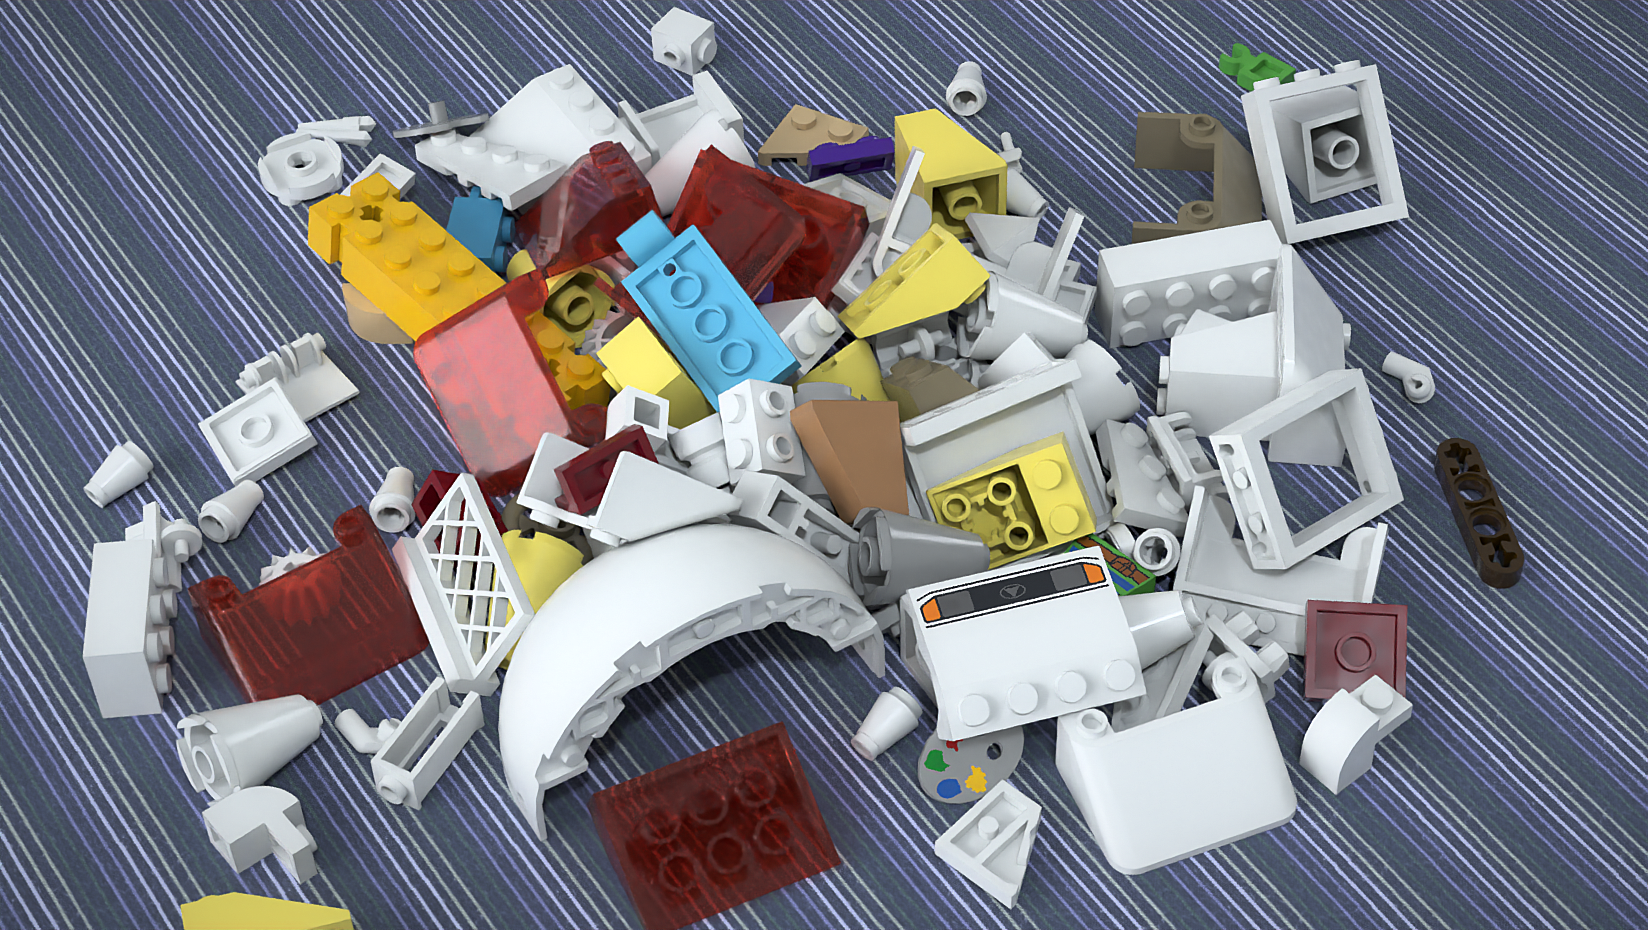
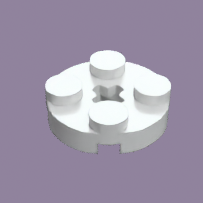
[258,132,344,206]

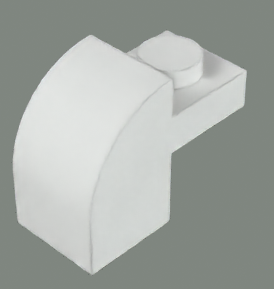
[978,333,1055,389]
[605,385,690,475]
[1299,675,1413,795]
[202,786,318,885]

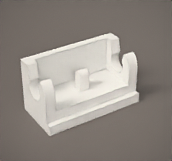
[1146,412,1229,512]

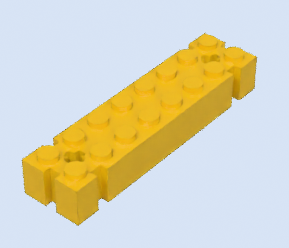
[308,172,611,449]

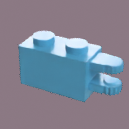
[446,186,515,276]

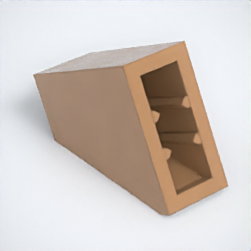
[790,400,909,525]

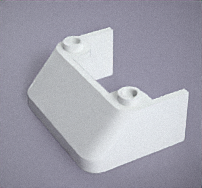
[873,146,1084,316]

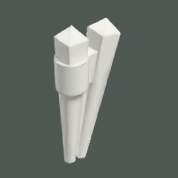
[296,116,376,147]

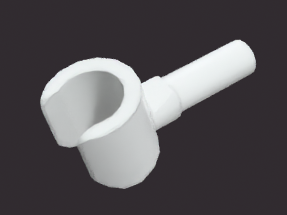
[996,132,1023,173]

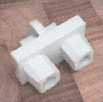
[868,311,952,370]
[125,501,202,593]
[1202,611,1290,703]

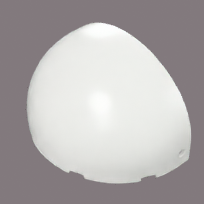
[498,524,885,841]

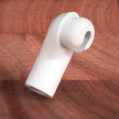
[334,709,401,754]

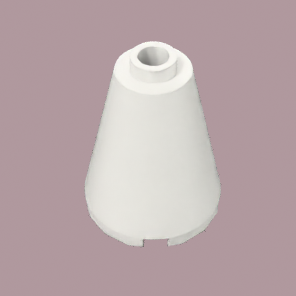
[636,109,758,217]
[956,271,1088,360]
[1064,340,1140,436]
[1118,590,1202,670]
[176,694,323,807]

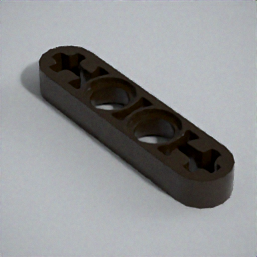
[1434,438,1525,589]

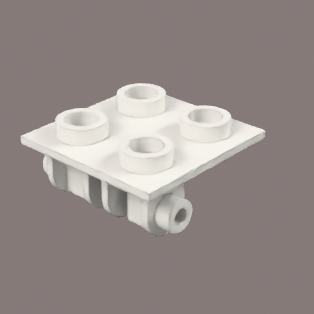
[236,333,359,422]

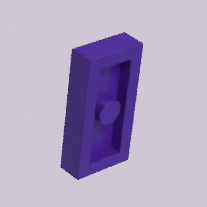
[806,136,895,182]

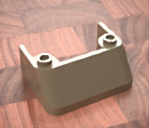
[1131,112,1262,244]

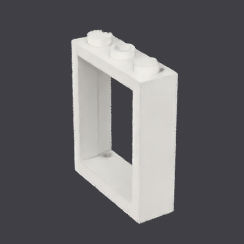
[1241,60,1409,244]
[1209,368,1404,569]

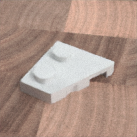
[935,779,1042,909]

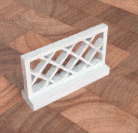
[392,472,535,697]

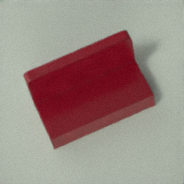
[554,424,659,515]

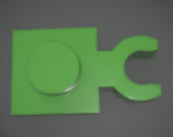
[1219,43,1296,91]

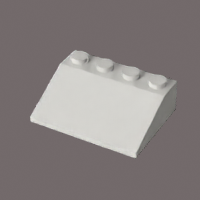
[469,64,652,241]

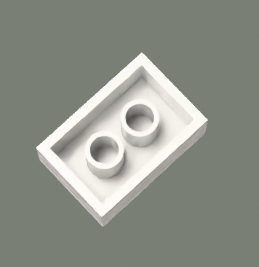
[83,539,177,718]

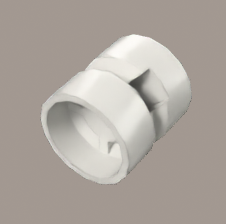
[668,412,730,488]

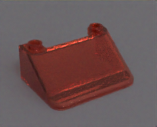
[593,144,806,347]
[413,268,608,497]
[187,504,430,706]

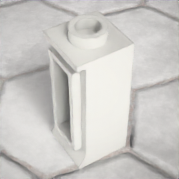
[370,676,485,810]

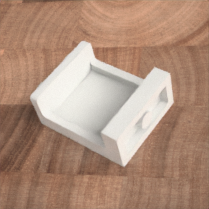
[617,71,744,167]

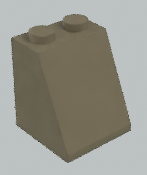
[880,356,980,422]

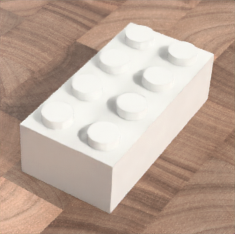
[1094,220,1282,348]

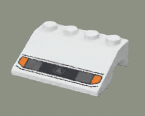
[906,546,1147,741]

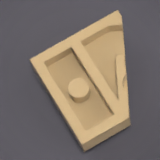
[758,104,869,166]

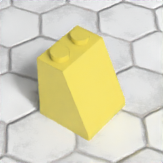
[895,108,1008,239]

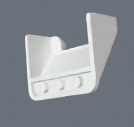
[1268,244,1351,467]
[516,432,743,548]
[1173,485,1389,656]
[1055,655,1297,875]

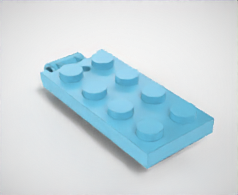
[616,210,802,413]

